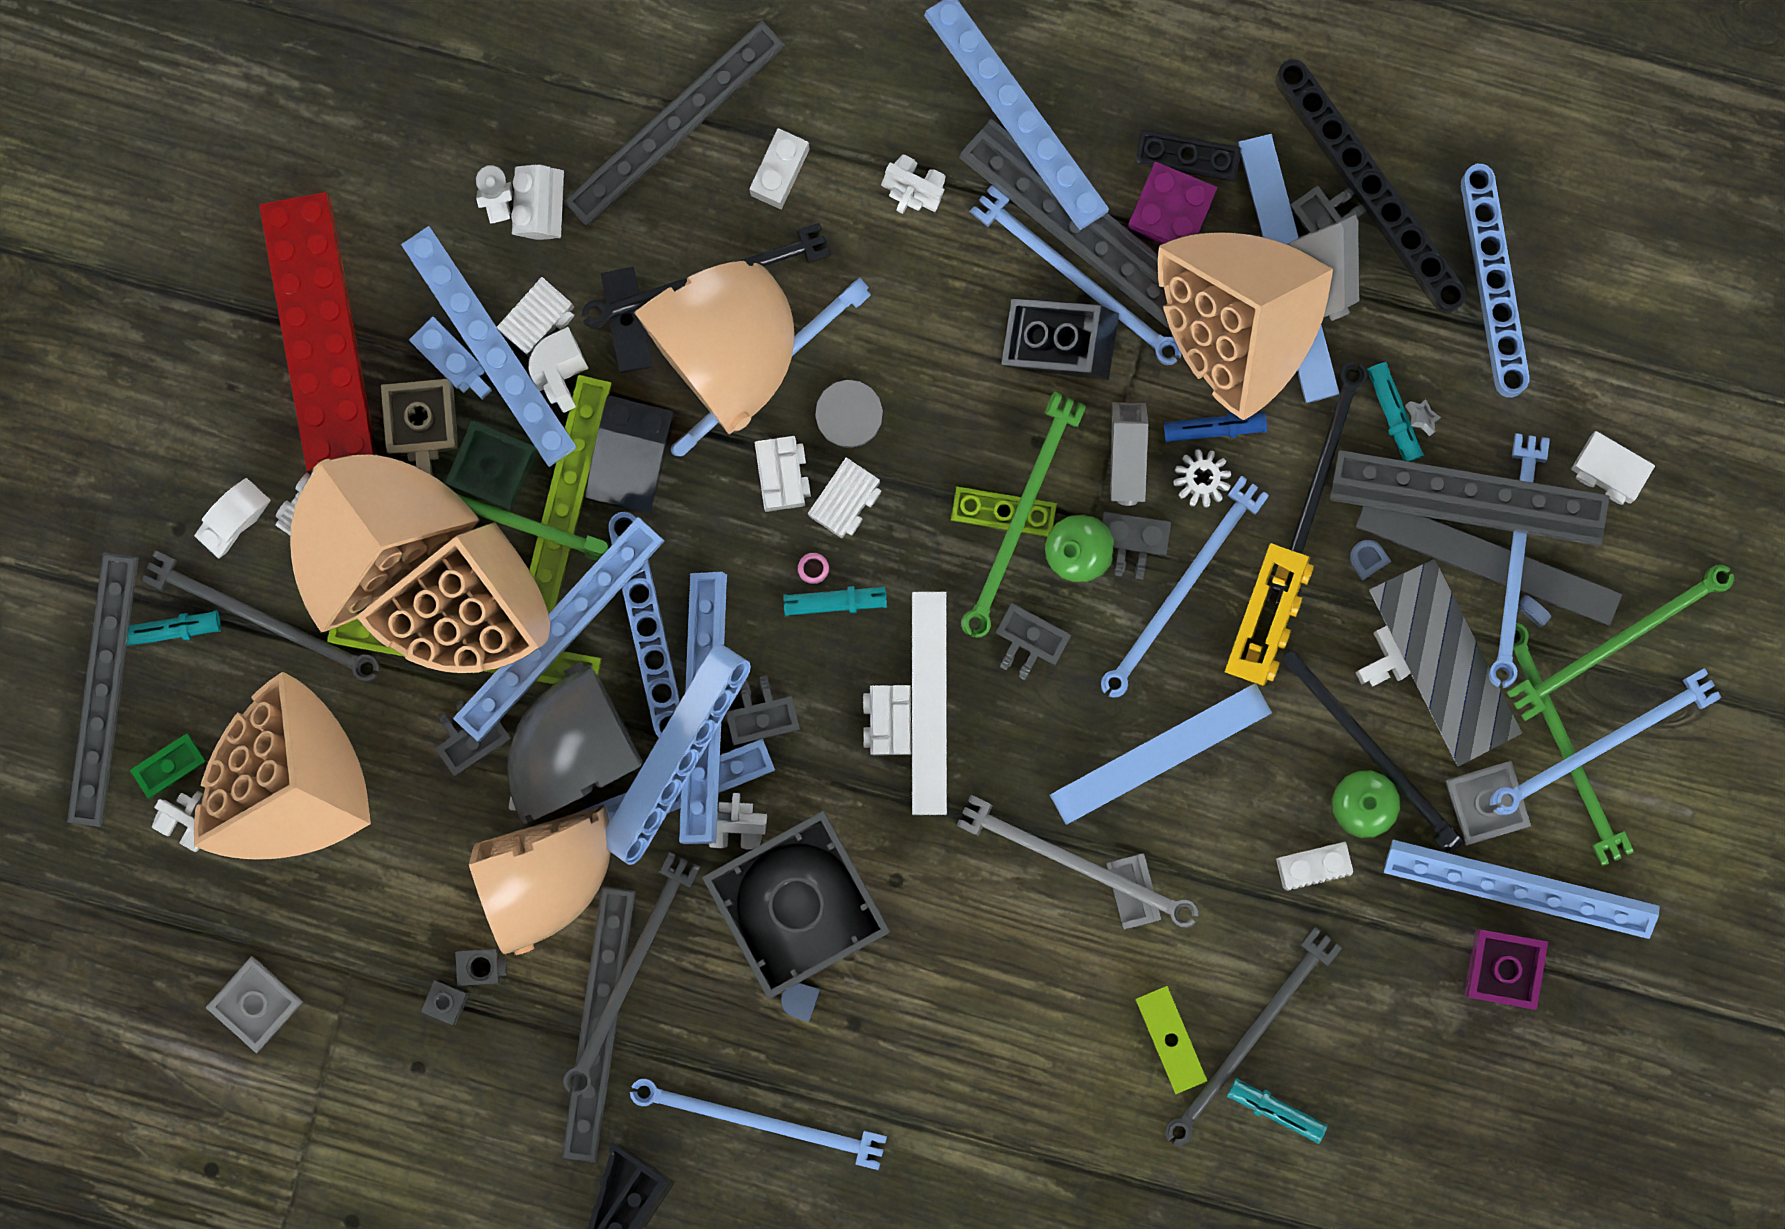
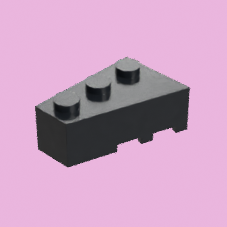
[588,1142,675,1229]

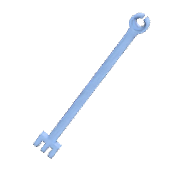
[970,185,1182,365]
[671,277,871,456]
[1488,433,1549,688]
[1101,476,1269,698]
[1490,668,1722,815]
[630,1078,887,1170]

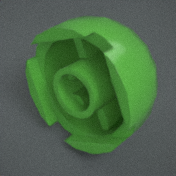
[1045,515,1114,583]
[1331,770,1400,838]

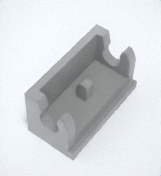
[1106,853,1161,929]

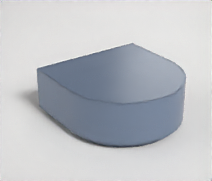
[1350,540,1391,581]
[1518,595,1551,627]
[781,983,820,1022]

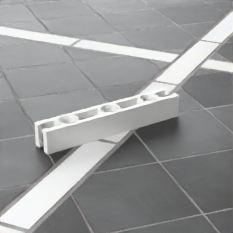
[912,592,947,815]

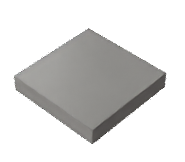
[1445,761,1531,846]
[206,956,303,1053]

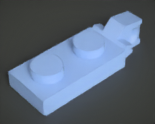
[409,317,492,400]

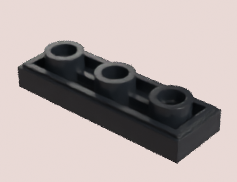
[1135,129,1242,182]
[600,267,654,374]

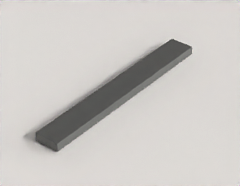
[563,21,785,227]
[1355,506,1622,627]
[67,552,139,827]
[562,886,636,1163]

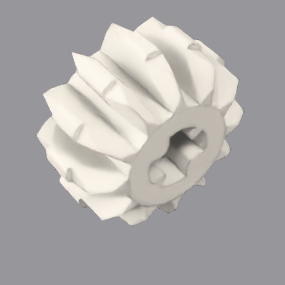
[1173,449,1231,507]

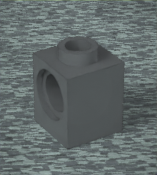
[455,949,507,986]
[421,980,470,1025]

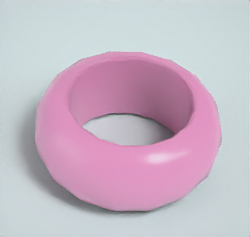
[798,553,829,584]

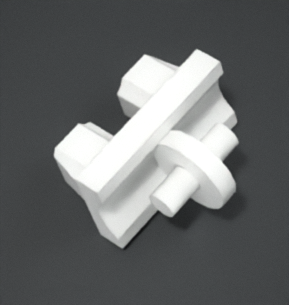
[881,154,946,214]
[476,165,513,224]
[152,791,204,852]
[709,793,767,849]

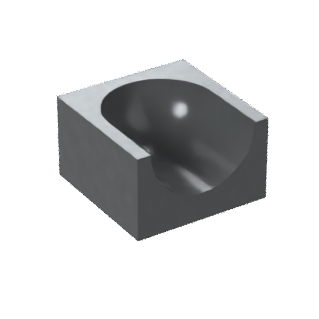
[702,811,890,999]

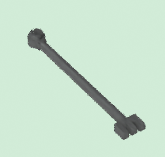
[140,550,381,682]
[563,851,700,1095]
[1165,926,1342,1146]

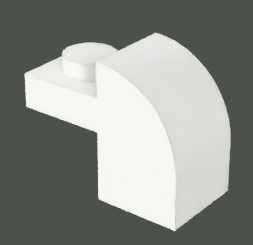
[529,327,589,413]
[194,478,271,559]
[1355,626,1410,687]

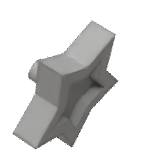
[1405,399,1441,436]

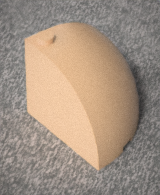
[1158,233,1333,420]
[634,261,794,435]
[290,455,479,632]
[356,522,550,673]
[194,672,371,859]
[469,804,611,955]

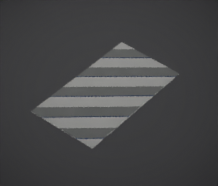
[1369,559,1522,766]

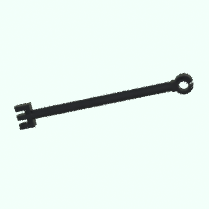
[581,223,831,329]
[1266,361,1367,607]
[1283,650,1464,853]

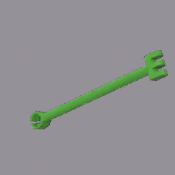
[961,391,1086,637]
[457,494,609,561]
[1507,565,1734,721]
[1500,623,1634,867]

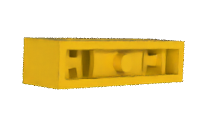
[1225,543,1314,686]

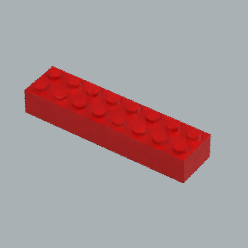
[259,192,377,474]

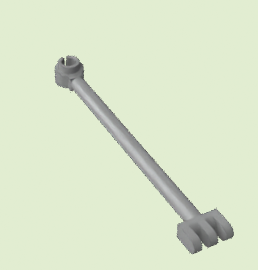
[956,795,1199,928]

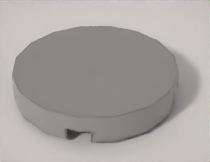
[815,380,883,448]

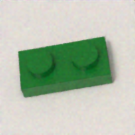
[130,733,207,799]

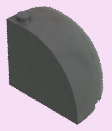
[507,661,643,824]

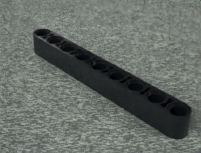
[1276,59,1466,314]

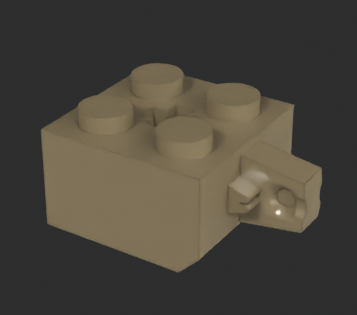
[381,379,459,476]

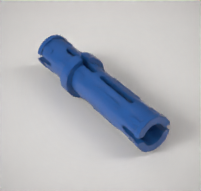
[1163,411,1267,443]

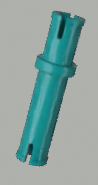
[1367,362,1424,462]
[783,586,887,616]
[127,610,221,646]
[1226,1077,1328,1144]

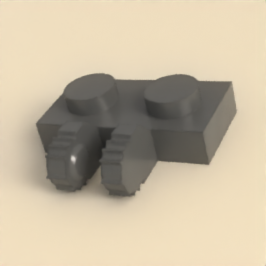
[1290,186,1367,234]
[1102,512,1171,580]
[995,603,1071,680]
[726,675,800,746]
[435,699,511,777]

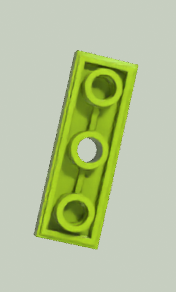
[951,486,1057,537]
[1135,986,1207,1094]

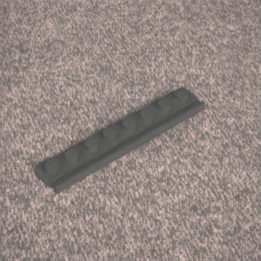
[959,119,1169,328]
[1330,450,1610,546]

